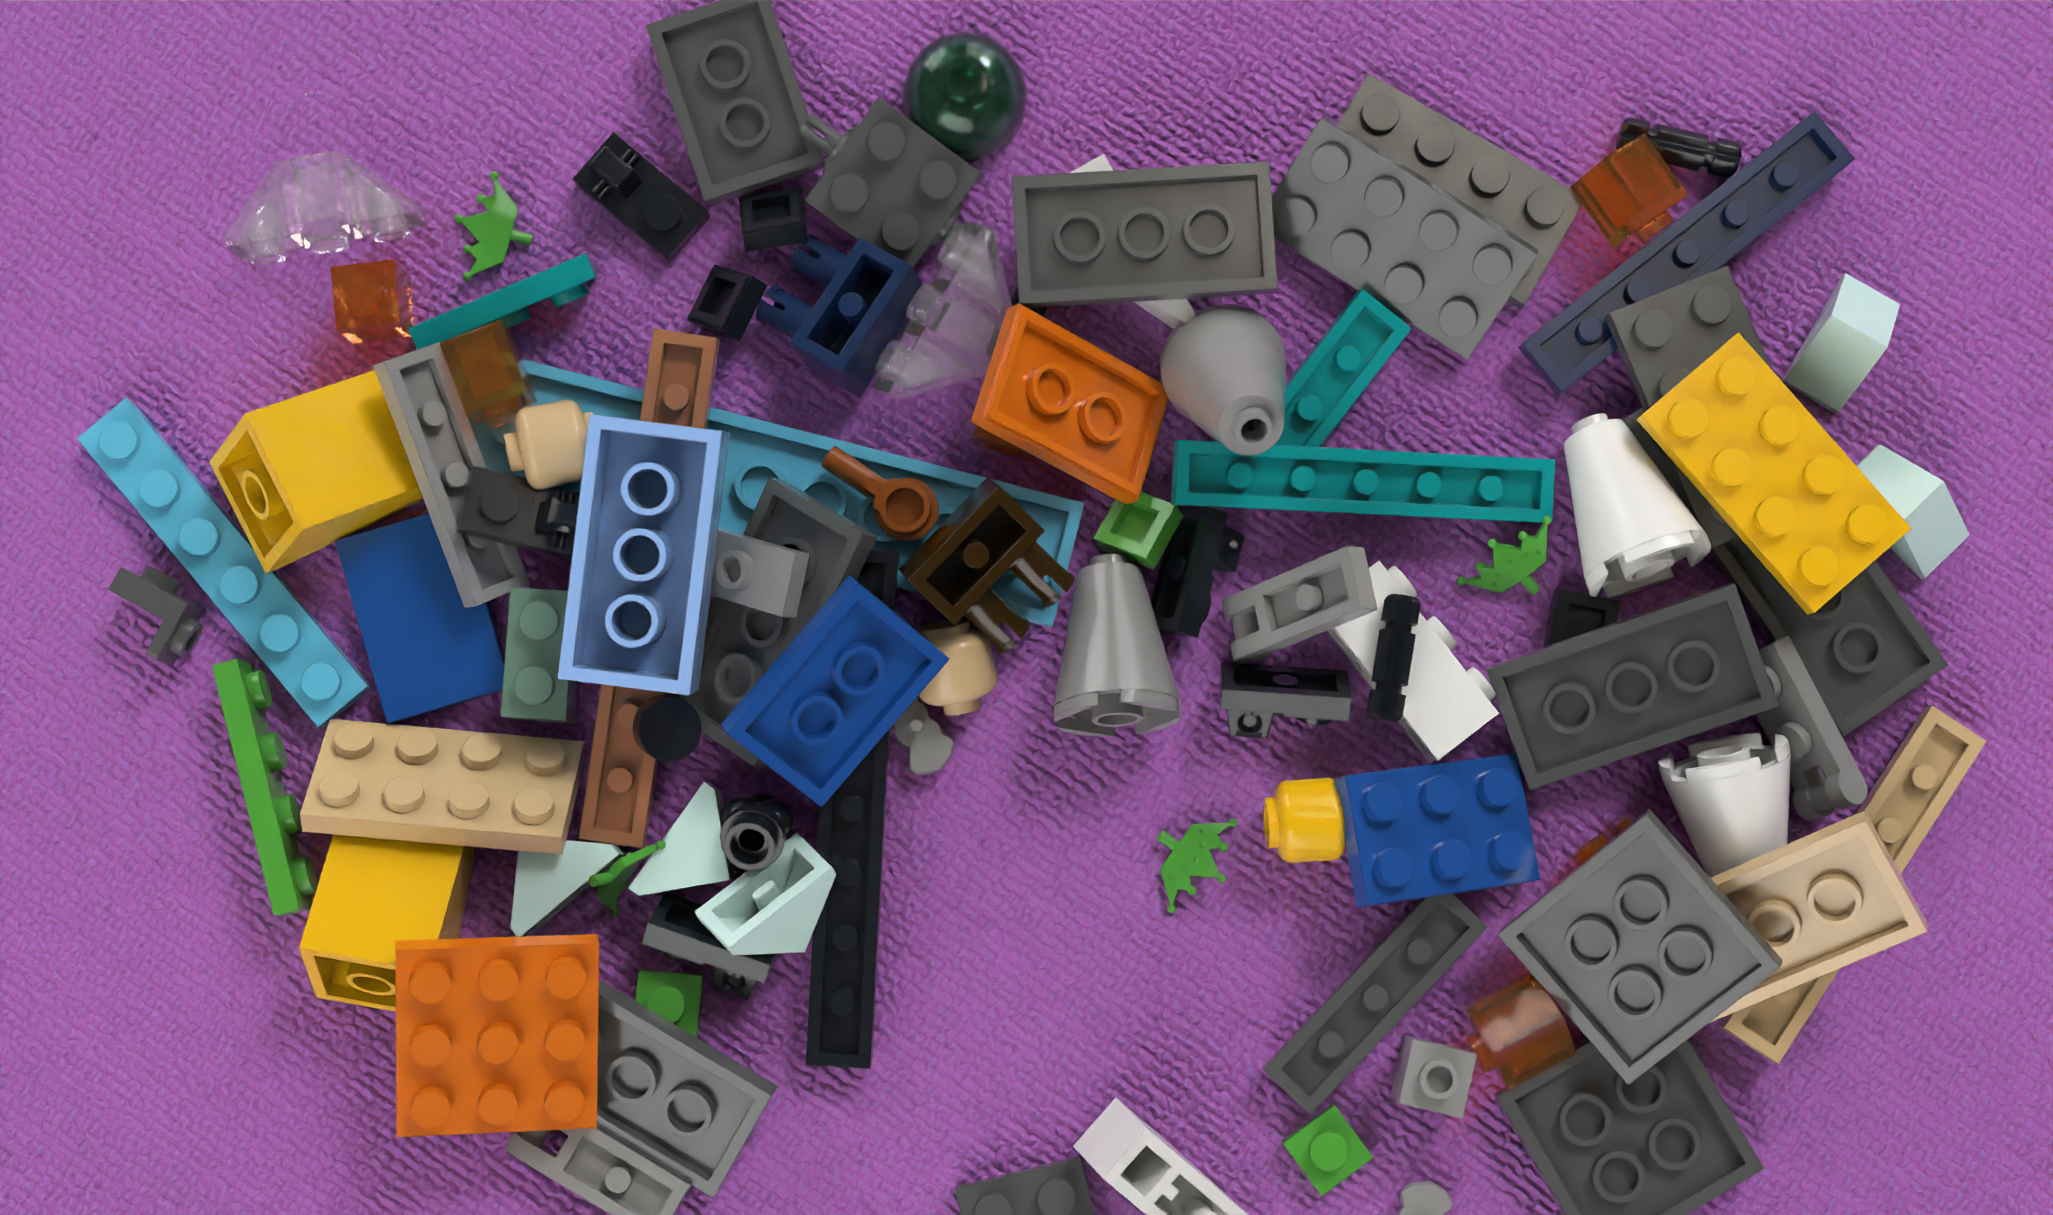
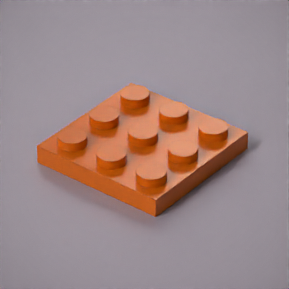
[395,934,599,1137]

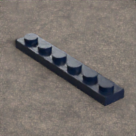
[1518,111,1855,396]

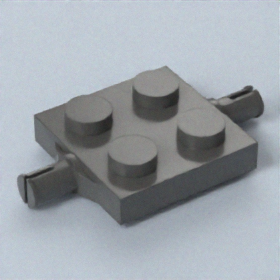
[797,97,986,267]

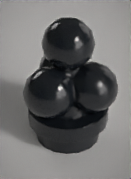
[720,792,794,870]

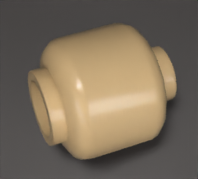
[503,399,593,490]
[918,617,999,716]

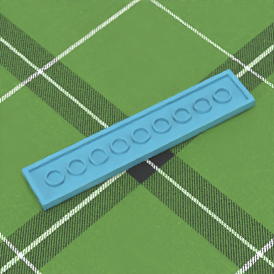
[457,346,1085,628]

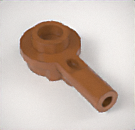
[821,446,939,542]

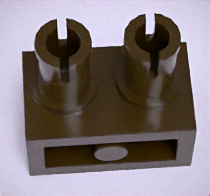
[899,477,1076,654]

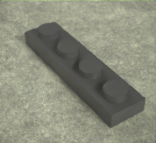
[1262,894,1487,1115]

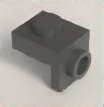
[108,565,205,664]

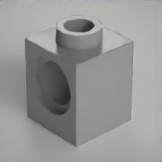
[1390,1035,1477,1119]

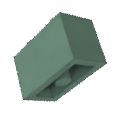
[501,587,580,724]

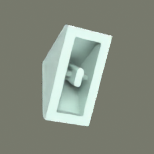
[1782,273,1900,413]
[1856,444,1970,580]
[629,782,736,896]
[694,833,836,955]
[510,840,627,937]

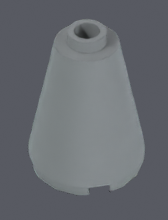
[1160,304,1287,456]
[1052,554,1181,737]

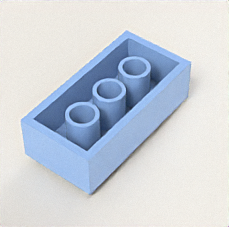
[558,414,730,695]

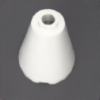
[1564,413,1711,598]
[1658,733,1791,878]

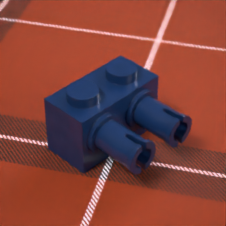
[756,234,929,398]

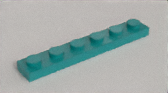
[1171,440,1555,523]

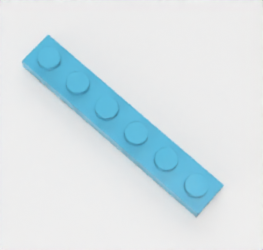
[77,398,373,729]

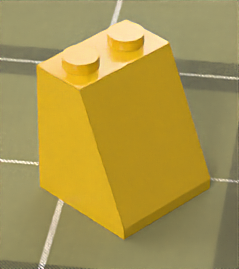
[209,370,423,574]
[299,834,475,1012]

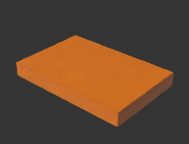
[971,303,1168,505]

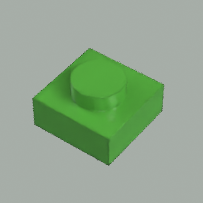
[1093,492,1183,570]
[635,969,705,1038]
[1281,1103,1373,1196]

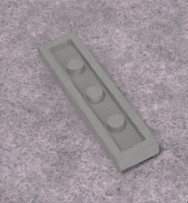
[373,342,530,608]

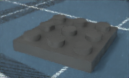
[1498,809,1783,1085]
[1493,1039,1764,1215]

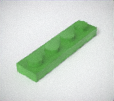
[212,659,318,916]

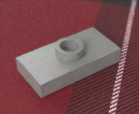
[711,528,810,618]

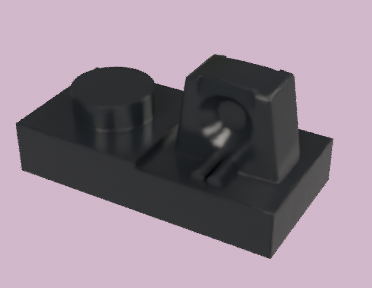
[572,132,711,263]
[457,466,580,560]
[1151,506,1245,638]
[1219,662,1351,739]
[642,892,779,1000]

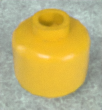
[1263,778,1346,863]

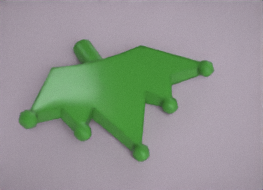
[454,171,533,281]
[1456,515,1552,595]
[1156,818,1238,913]
[589,840,666,916]

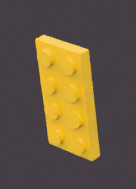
[1636,332,1912,615]

